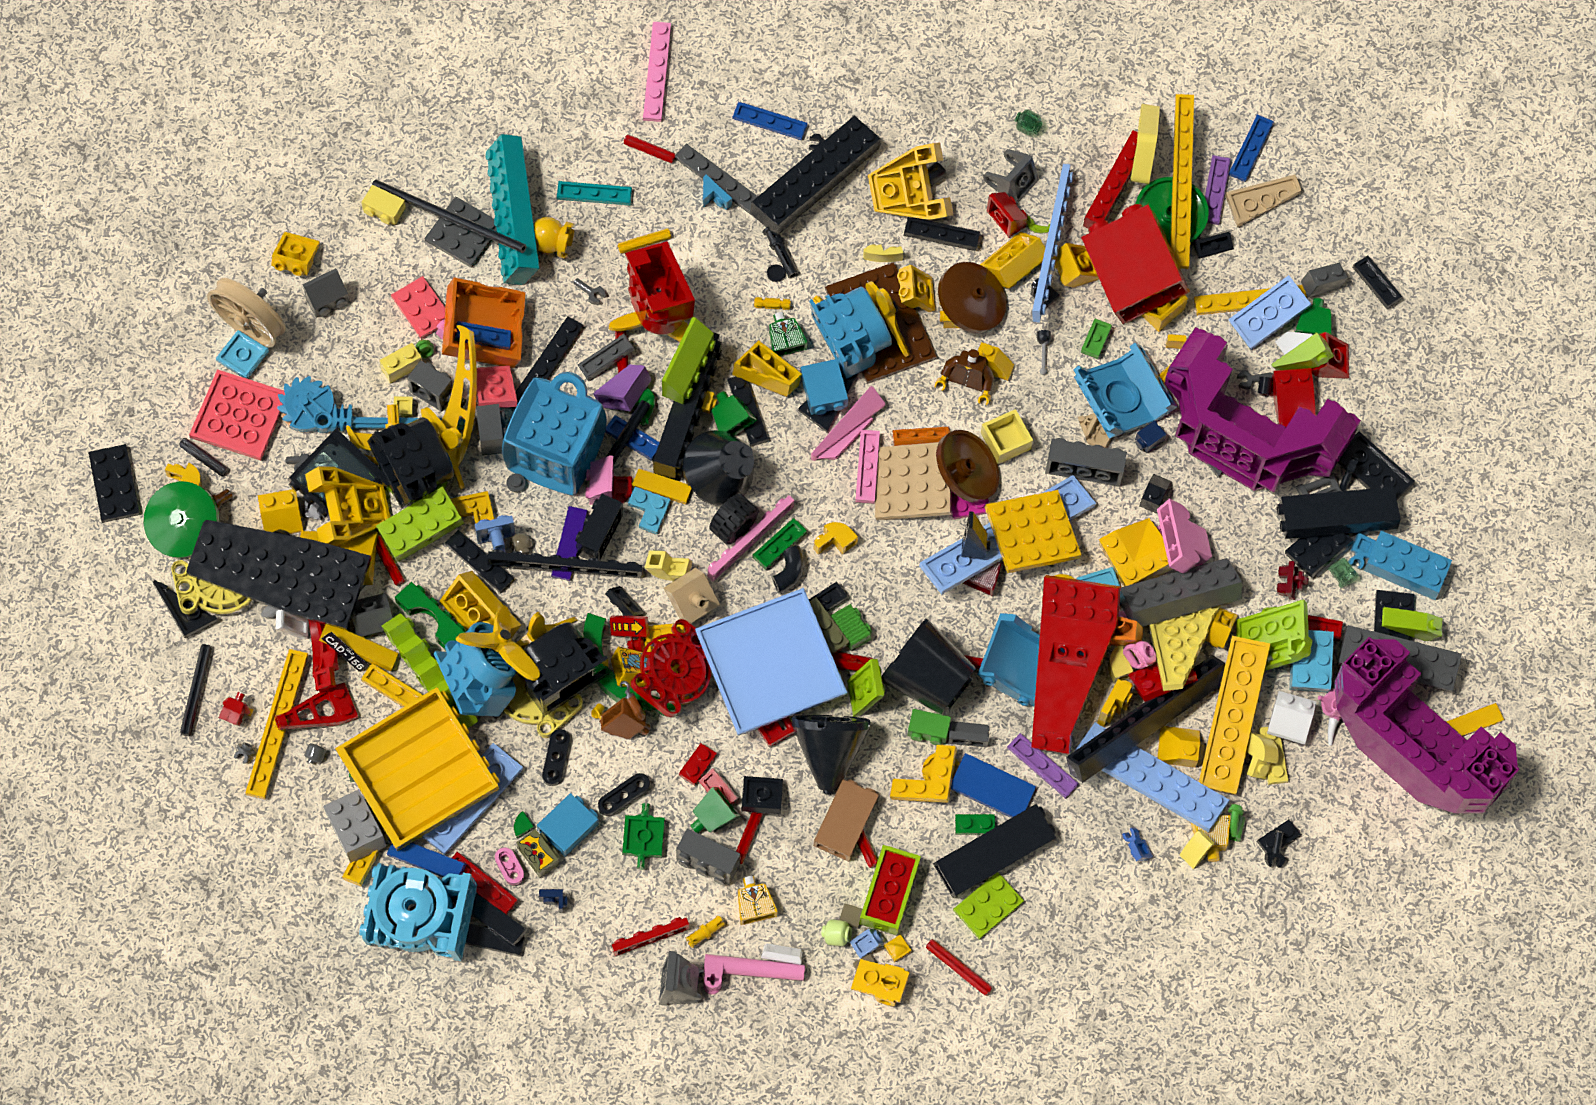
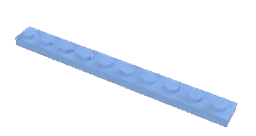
[1032,164,1073,323]

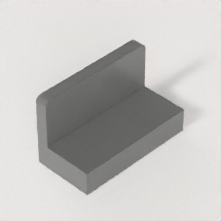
[948,721,989,748]

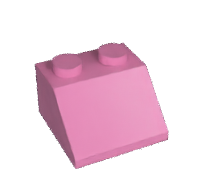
[586,456,614,505]

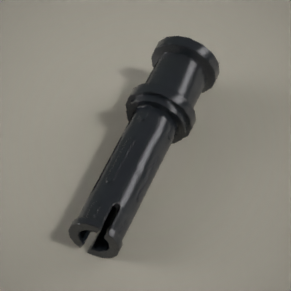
[762,227,799,278]

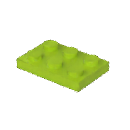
[847,659,885,717]
[953,872,1024,940]

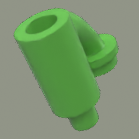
[1228,804,1245,842]

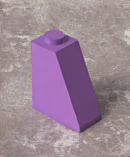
[593,364,652,411]

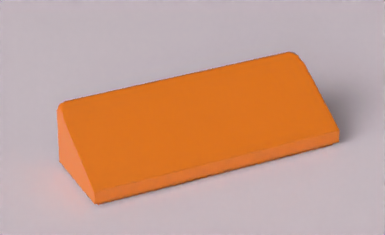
[892,427,950,446]

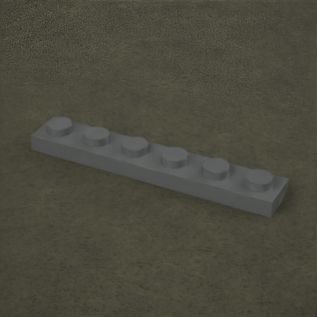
[675,143,758,219]

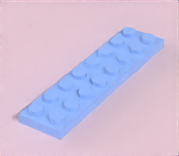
[1075,722,1229,833]

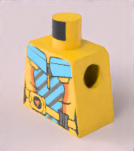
[611,646,647,687]

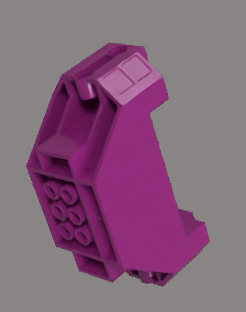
[1164,327,1361,492]
[1335,637,1520,813]

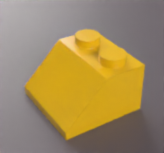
[1053,243,1099,288]
[257,489,303,534]

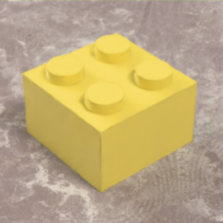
[981,409,1033,464]

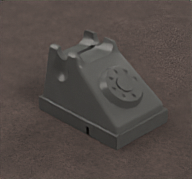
[659,951,704,1006]

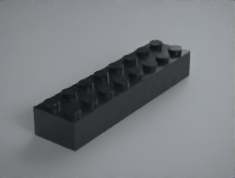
[750,115,881,236]
[653,332,722,480]

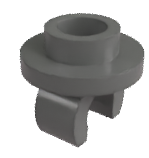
[234,742,256,764]

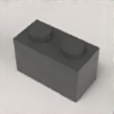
[1301,262,1348,297]

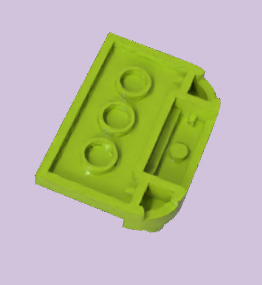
[1236,599,1312,671]

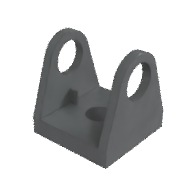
[983,149,1039,204]

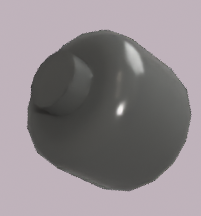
[304,743,326,764]

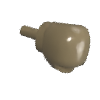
[511,533,533,554]

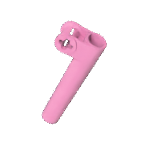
[703,954,805,995]

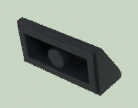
[1193,230,1234,259]

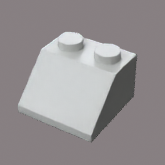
[1267,691,1316,745]

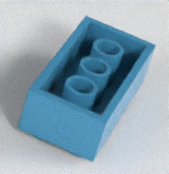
[1364,531,1452,600]

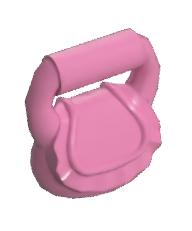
[1123,641,1156,669]

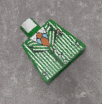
[769,312,807,357]

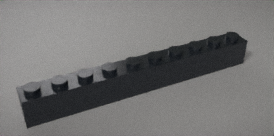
[1066,655,1225,783]

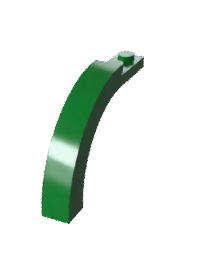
[583,613,675,717]

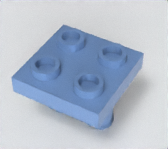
[474,515,515,553]

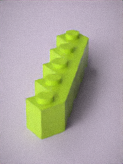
[381,613,478,729]

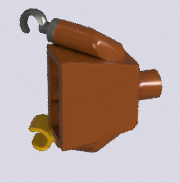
[591,681,650,739]

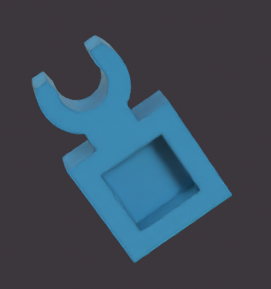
[1348,533,1376,569]

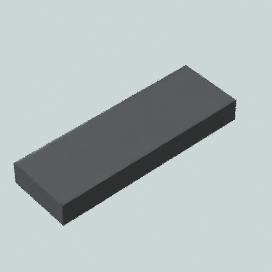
[578,334,635,381]

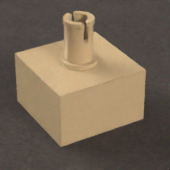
[664,568,720,624]

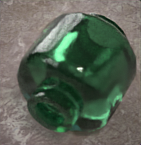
[1014,109,1043,136]

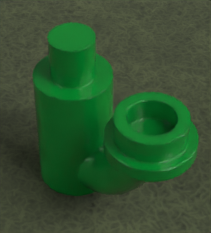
[627,388,655,426]

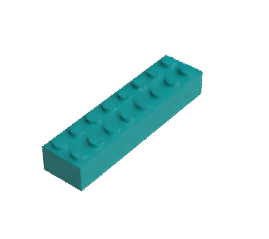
[485,134,539,285]

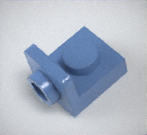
[850,928,884,959]

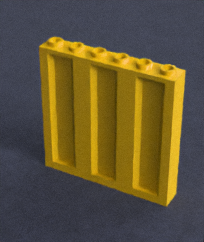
[335,687,500,851]

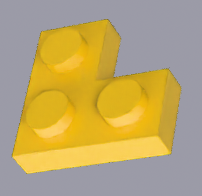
[451,491,494,524]

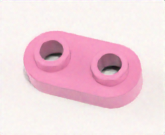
[495,848,524,886]

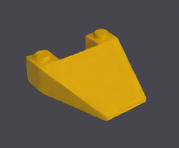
[868,142,953,220]
[305,466,390,546]

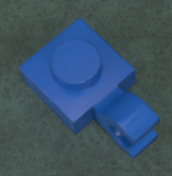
[1122,827,1153,862]

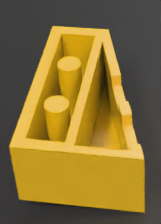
[732,340,802,397]

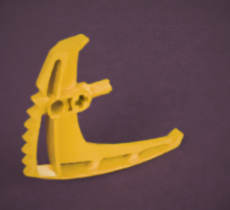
[346,325,477,474]

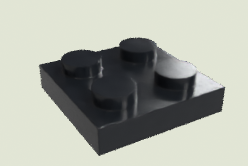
[741,776,783,814]

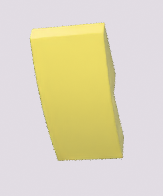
[863,244,903,262]
[1179,829,1214,869]

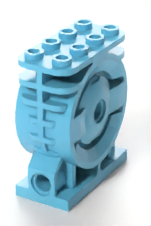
[359,863,477,961]

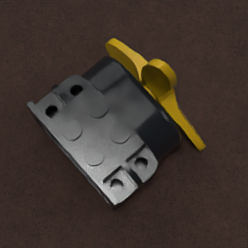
[367,407,465,510]
[516,612,609,717]

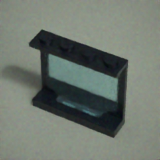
[287,428,389,520]

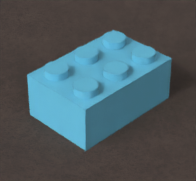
[1289,630,1334,693]

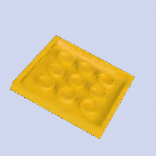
[985,490,1081,574]

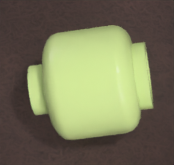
[821,919,852,947]

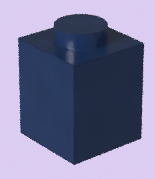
[1135,420,1166,453]

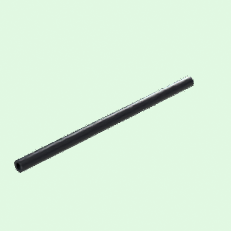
[372,179,526,253]

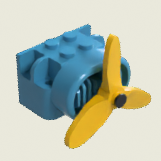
[809,281,909,379]
[434,605,540,716]

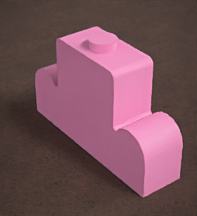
[1157,499,1212,573]

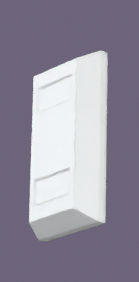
[761,943,803,965]

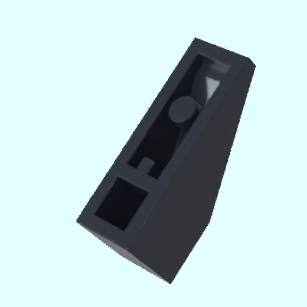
[961,511,990,559]

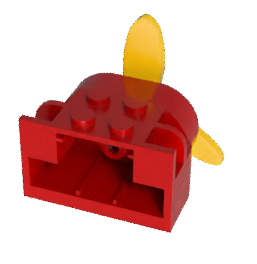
[608,241,695,342]

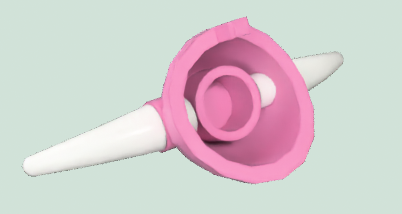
[1318,688,1341,746]

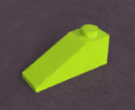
[1271,333,1334,370]
[1382,607,1443,641]

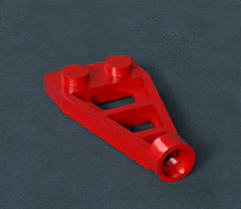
[275,683,358,731]

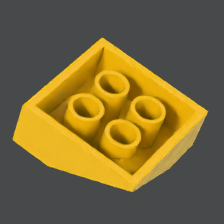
[1099,518,1172,587]

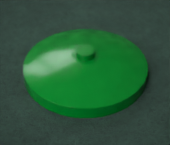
[1135,177,1209,245]
[143,481,219,558]

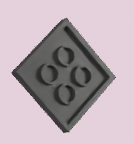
[424,196,497,268]

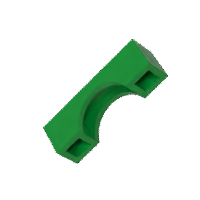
[395,581,466,651]

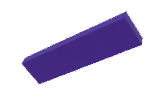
[551,506,587,581]

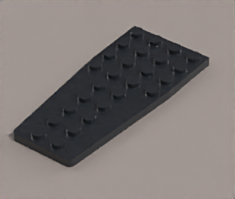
[186,520,372,630]

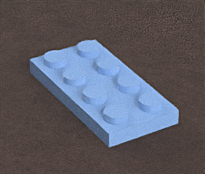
[1228,275,1312,350]

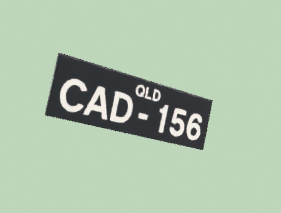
[321,632,370,672]

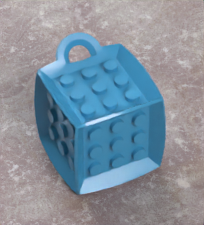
[502,372,607,495]

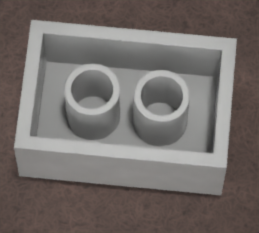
[323,789,386,863]

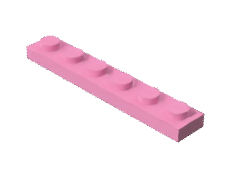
[643,22,671,122]
[708,495,794,582]

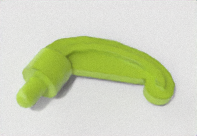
[1027,216,1050,234]

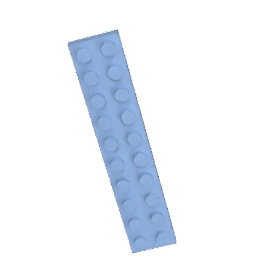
[919,475,1096,595]

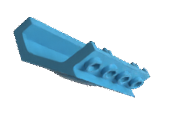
[1073,343,1177,439]

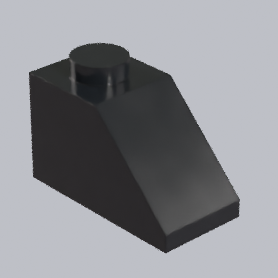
[1139,474,1171,514]

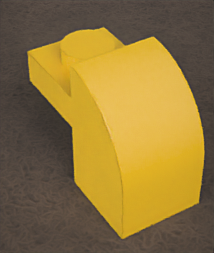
[165,463,202,487]
[813,522,858,554]

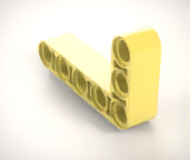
[1130,104,1160,184]

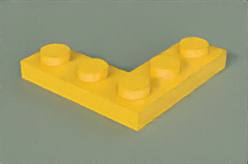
[890,745,957,803]

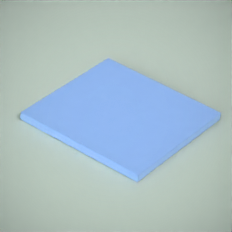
[695,588,847,736]

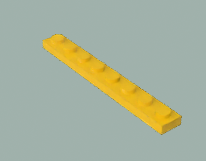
[245,649,308,800]

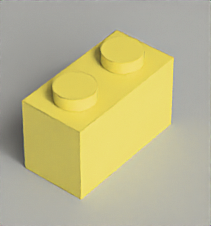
[361,185,406,225]
[379,343,422,384]

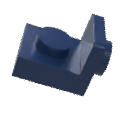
[539,889,567,913]

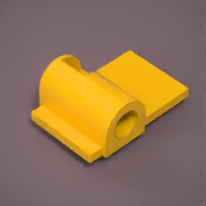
[851,959,910,1006]

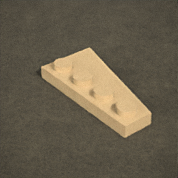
[1225,174,1301,227]

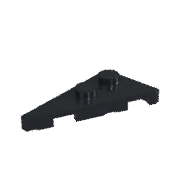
[152,580,218,639]

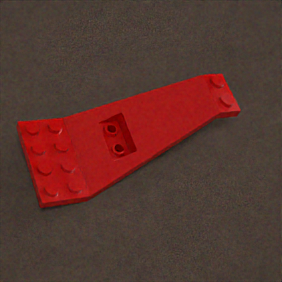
[1031,575,1121,754]

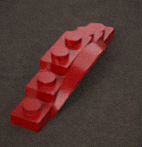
[308,619,339,692]

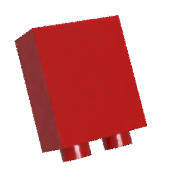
[1081,204,1190,324]

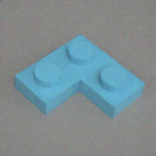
[628,487,670,534]

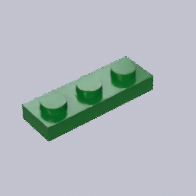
[752,518,807,570]

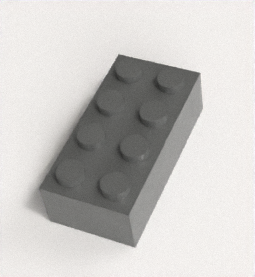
[1045,438,1127,487]

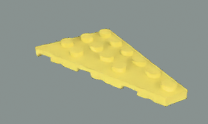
[1149,605,1221,691]

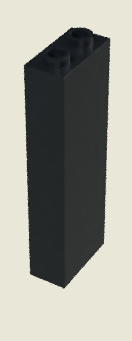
[1276,486,1401,539]
[932,803,1056,898]

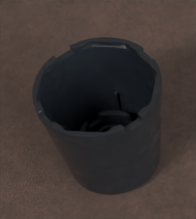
[881,618,976,715]

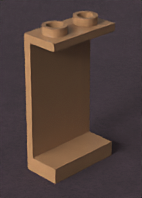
[813,779,879,862]

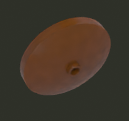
[938,262,1006,333]
[936,430,999,503]

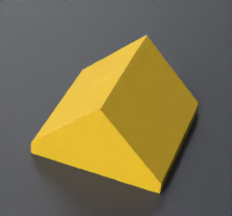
[1142,295,1188,332]

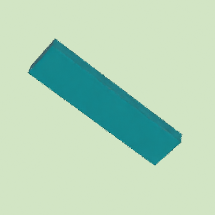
[557,181,632,206]

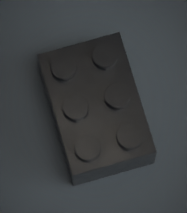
[575,494,623,560]

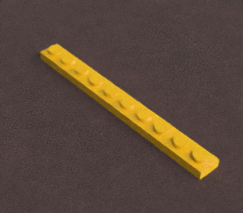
[1170,94,1194,269]

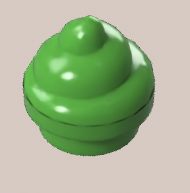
[415,340,434,358]

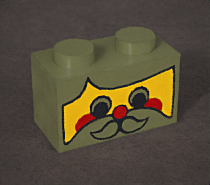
[516,829,560,878]

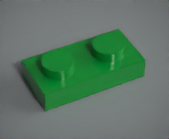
[955,814,995,835]

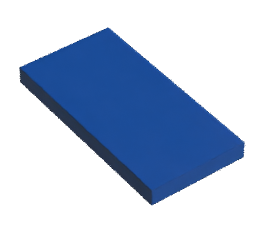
[951,753,1036,818]

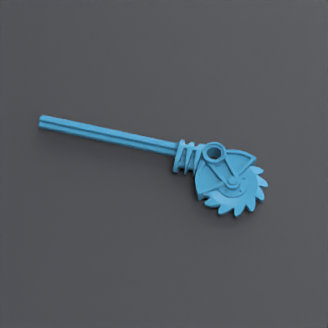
[277,376,466,434]

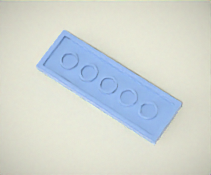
[422,743,523,855]

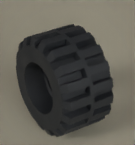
[709,494,759,545]

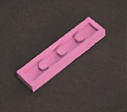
[855,430,880,504]

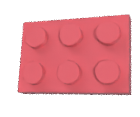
[391,276,445,339]
[477,366,517,408]

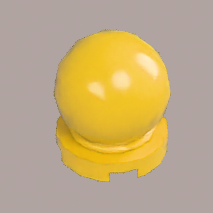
[533,217,575,259]

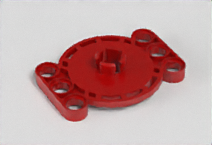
[631,619,711,717]

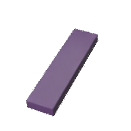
[1205,155,1231,225]
[1007,733,1079,799]

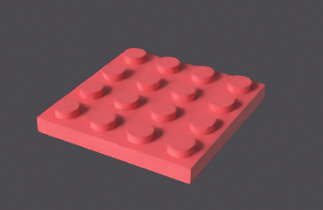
[189,369,285,461]

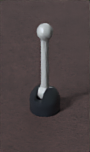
[1036,330,1051,375]

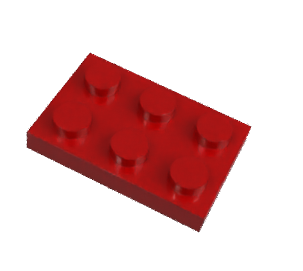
[1128,663,1198,702]

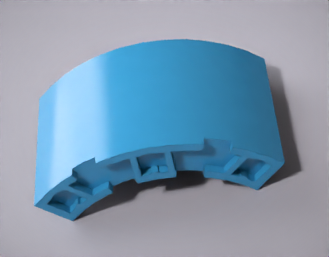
[977,613,1084,706]

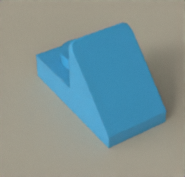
[703,175,732,210]

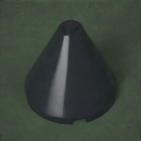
[792,715,870,794]

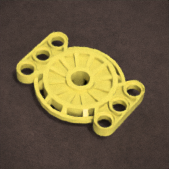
[171,560,252,614]
[503,642,583,738]

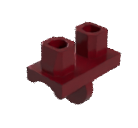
[1277,561,1309,600]

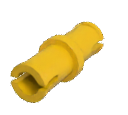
[685,915,725,948]

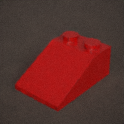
[1272,368,1316,427]

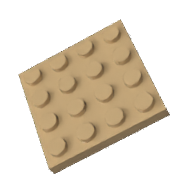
[875,442,951,520]

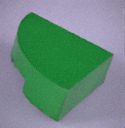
[514,811,534,838]

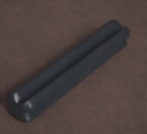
[179,438,228,476]

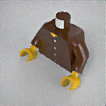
[934,349,994,405]

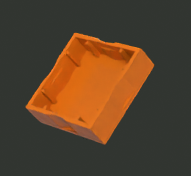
[442,277,526,368]

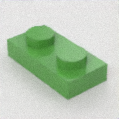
[1081,318,1112,359]

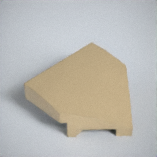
[1078,413,1112,448]

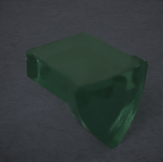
[1328,557,1359,588]

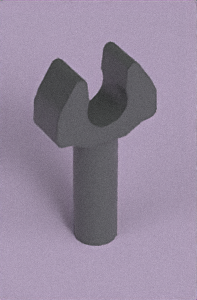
[573,278,606,305]
[1237,370,1272,389]

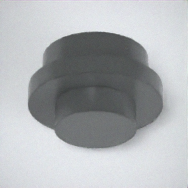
[506,474,526,492]

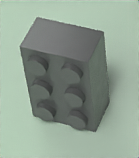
[676,828,740,885]

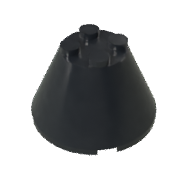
[683,430,754,506]

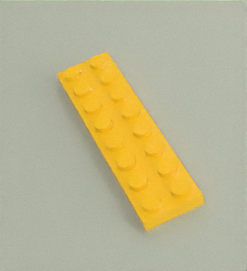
[1199,636,1271,795]

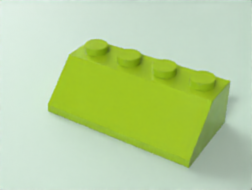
[662,317,716,404]

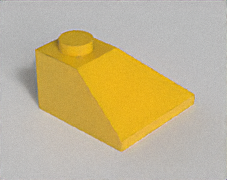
[1157,726,1200,768]

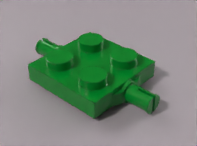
[622,803,665,870]

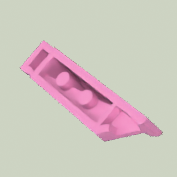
[811,386,885,461]

